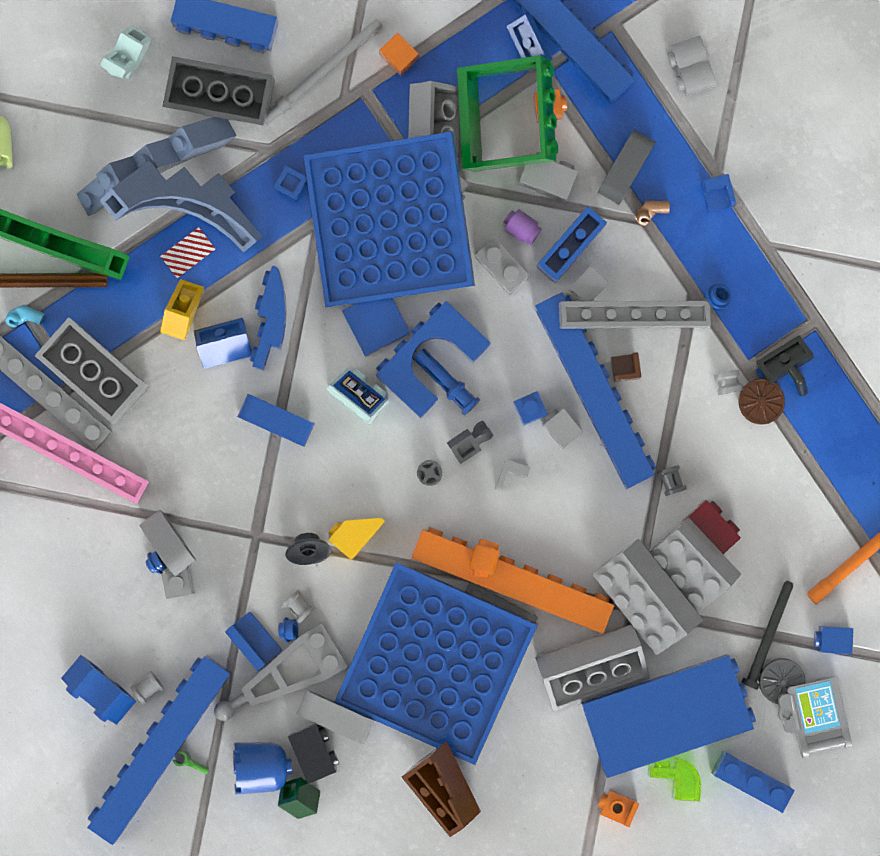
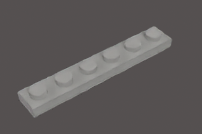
[559,301,711,329]
[0,336,112,451]

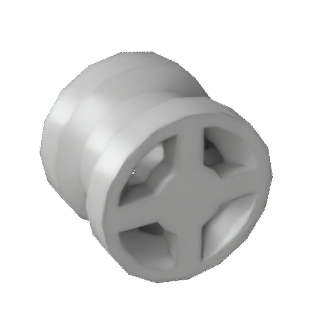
[714,370,743,395]

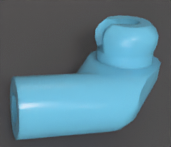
[6,305,45,327]

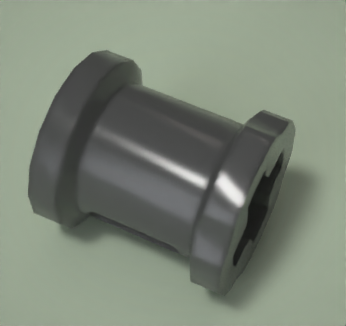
[657,465,687,496]

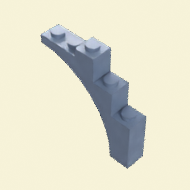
[77,117,237,216]
[99,160,262,253]

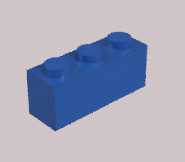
[537,206,607,284]
[711,751,795,813]

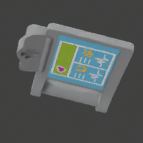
[777,677,853,758]

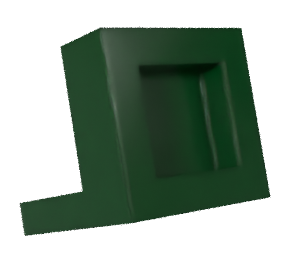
[278,777,320,819]

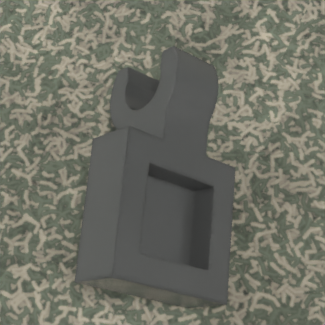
[447,421,494,464]

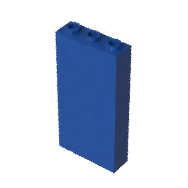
[581,654,756,778]

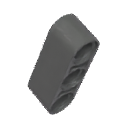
[597,129,656,205]

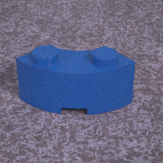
[61,655,136,725]

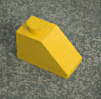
[160,279,204,340]
[328,518,386,560]

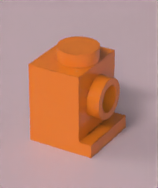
[597,789,639,827]

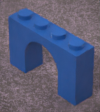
[376,301,491,419]

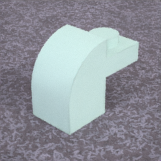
[100,25,153,79]

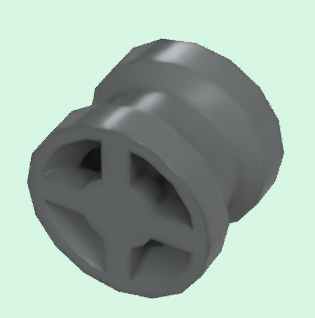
[417,460,442,486]

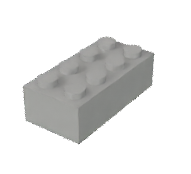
[35,317,149,425]
[592,539,703,655]

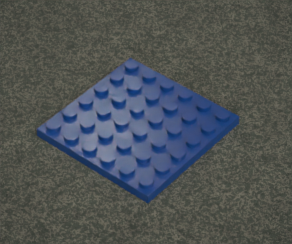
[303,131,475,308]
[334,561,538,765]

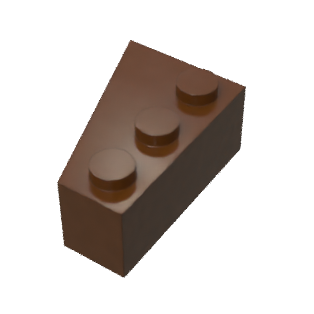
[402,741,481,837]

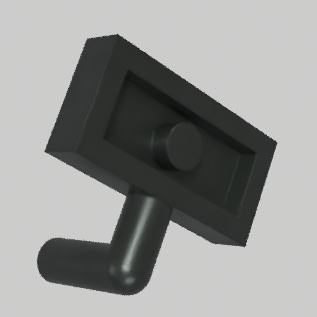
[756,335,814,396]

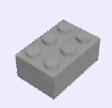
[650,517,741,614]

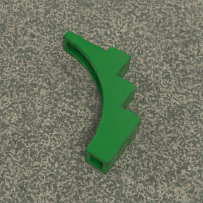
[0,209,130,280]

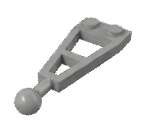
[214,623,348,721]

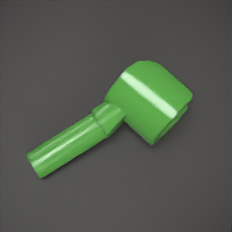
[173,751,209,775]

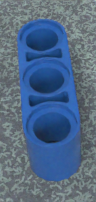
[237,394,315,447]

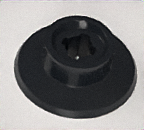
[285,533,331,565]

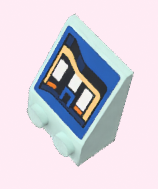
[327,368,389,425]

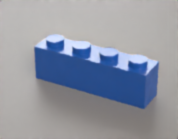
[170,0,278,53]

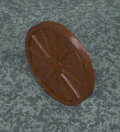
[738,379,785,425]

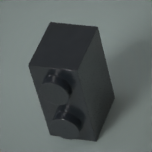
[288,723,340,784]

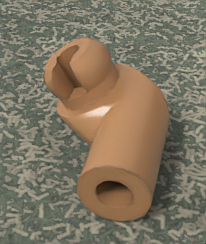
[635,200,670,226]

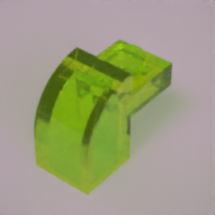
[648,756,701,802]

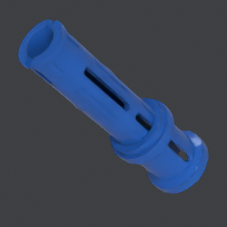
[413,348,481,416]

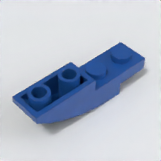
[250,266,287,371]

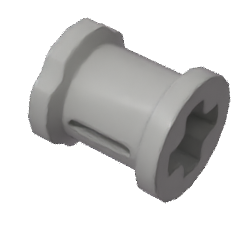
[282,590,316,624]
[130,671,164,705]

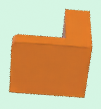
[379,33,419,76]

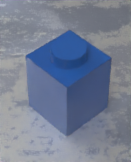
[513,391,548,426]
[814,626,854,654]

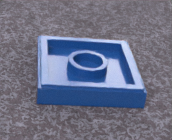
[342,298,410,357]

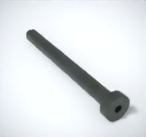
[741,581,793,690]

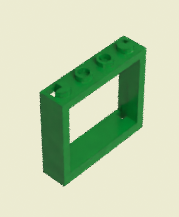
[457,56,558,172]

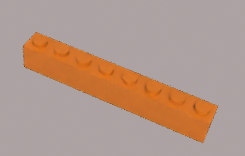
[412,527,614,634]

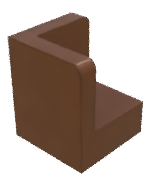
[611,352,642,383]

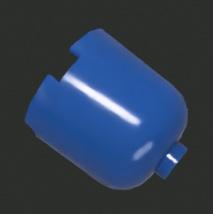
[233,742,292,795]

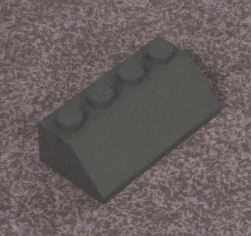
[162,56,275,126]

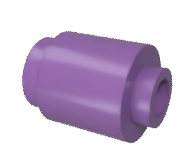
[503,209,542,245]

